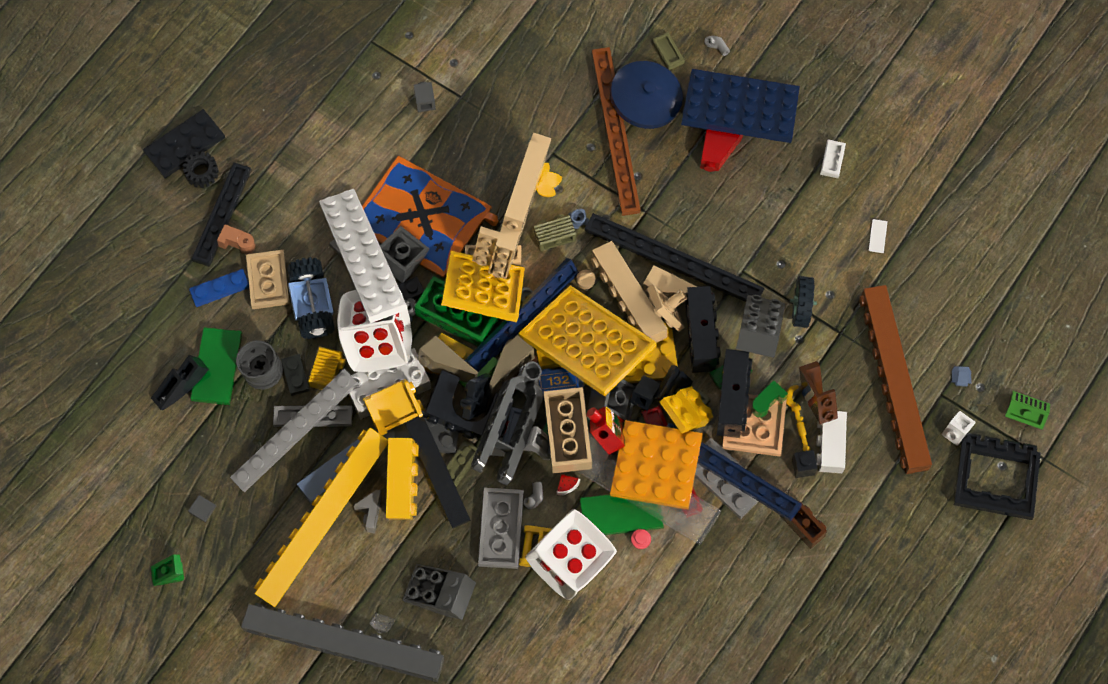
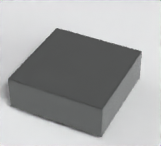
[188,495,216,523]

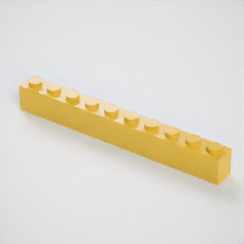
[254,428,388,607]

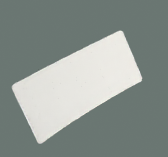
[869,219,888,253]

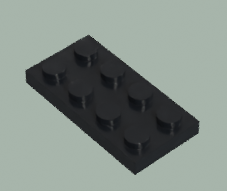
[143,109,225,179]

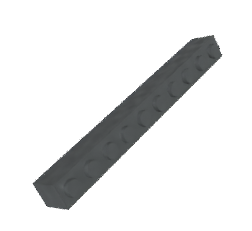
[241,603,444,683]

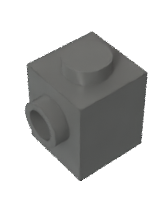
[414,82,436,112]

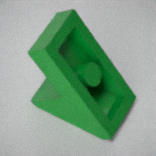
[151,554,184,586]

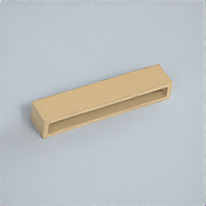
[591,241,667,343]

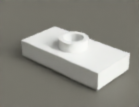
[820,140,846,178]

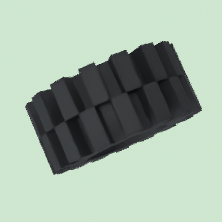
[183,152,219,188]

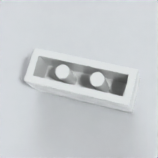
[816,411,847,473]

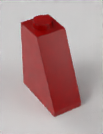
[700,129,743,172]

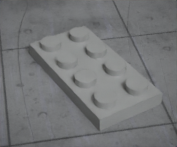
[695,438,758,520]
[478,488,524,569]

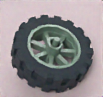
[790,276,817,328]

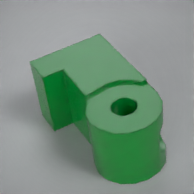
[751,381,788,418]

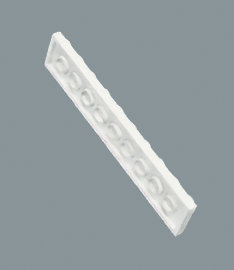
[319,189,408,323]

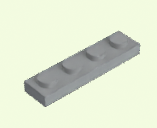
[273,406,353,427]

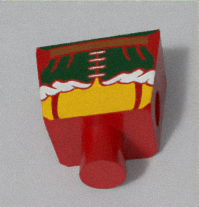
[586,407,625,455]

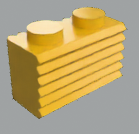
[308,347,345,390]

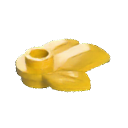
[536,163,562,197]

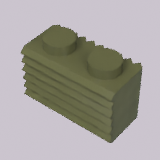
[533,215,576,251]

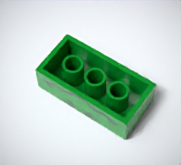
[414,276,500,347]

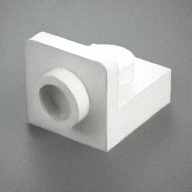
[942,411,976,446]

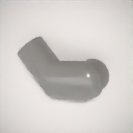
[524,482,543,509]

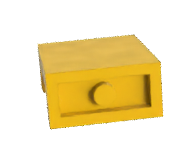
[362,379,424,435]

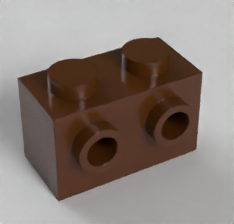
[784,502,827,549]

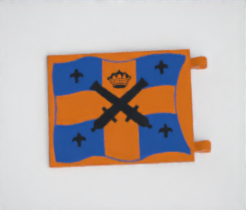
[362,156,498,278]

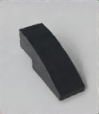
[151,355,209,410]

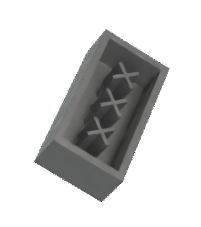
[736,295,785,358]

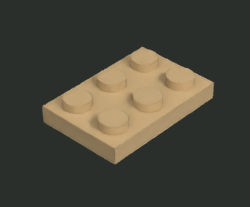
[246,250,290,309]

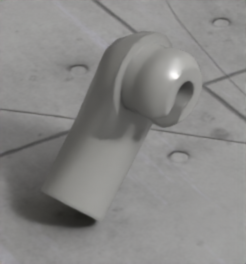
[704,36,730,56]

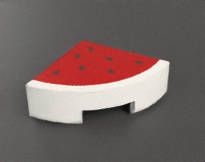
[557,475,580,495]

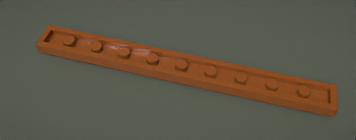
[592,47,641,216]

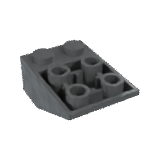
[402,564,476,620]

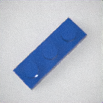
[189,269,249,307]

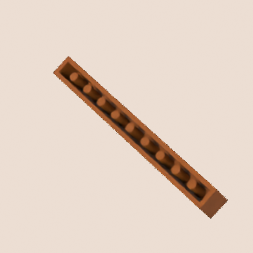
[859,285,932,474]

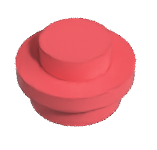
[631,529,651,549]

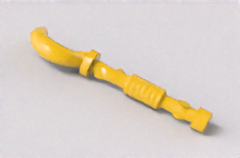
[786,385,811,451]

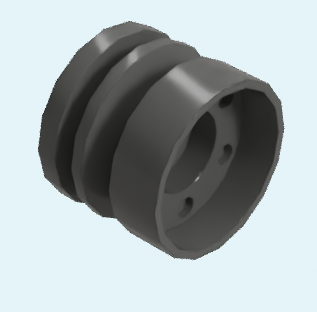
[236,340,283,390]

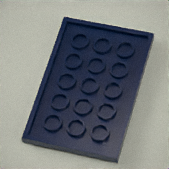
[681,69,800,143]

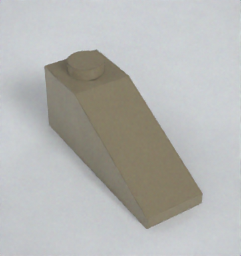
[490,335,535,395]
[418,336,478,382]

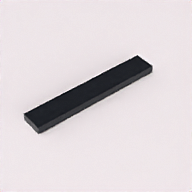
[192,162,252,267]
[405,417,471,529]

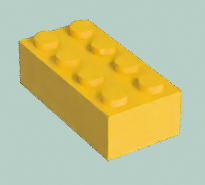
[386,438,419,520]

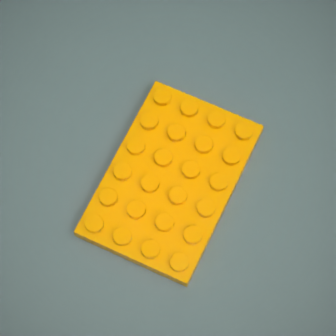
[519,285,656,396]

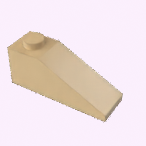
[643,265,697,299]

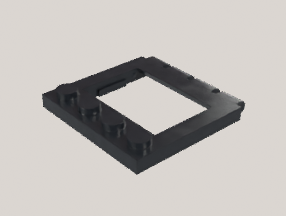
[953,433,1041,520]

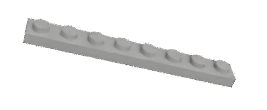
[230,369,359,492]

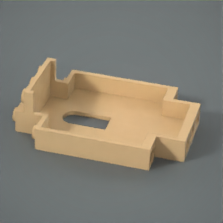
[472,133,551,279]

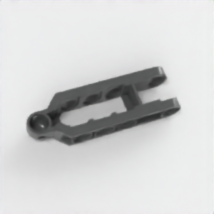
[471,361,544,485]

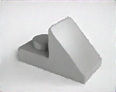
[524,426,551,460]
[354,490,382,533]

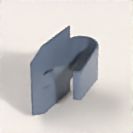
[952,366,971,387]

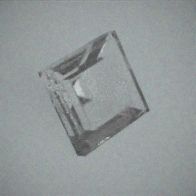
[370,613,395,634]

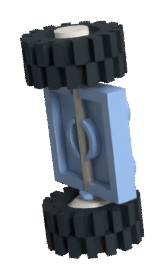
[287,257,335,339]

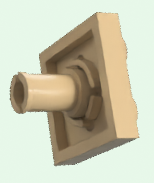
[647,284,688,332]

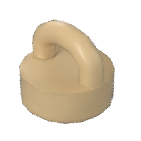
[576,269,595,289]

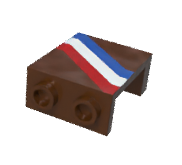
[799,361,838,424]

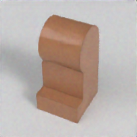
[217,225,256,254]

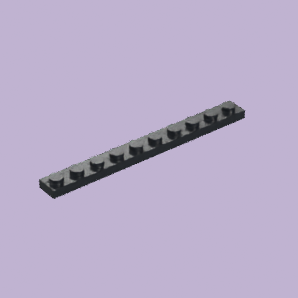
[585,213,765,302]

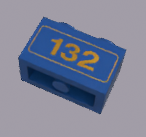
[539,367,579,400]

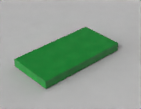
[191,327,243,405]
[580,495,664,535]

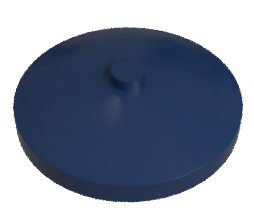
[610,61,683,129]

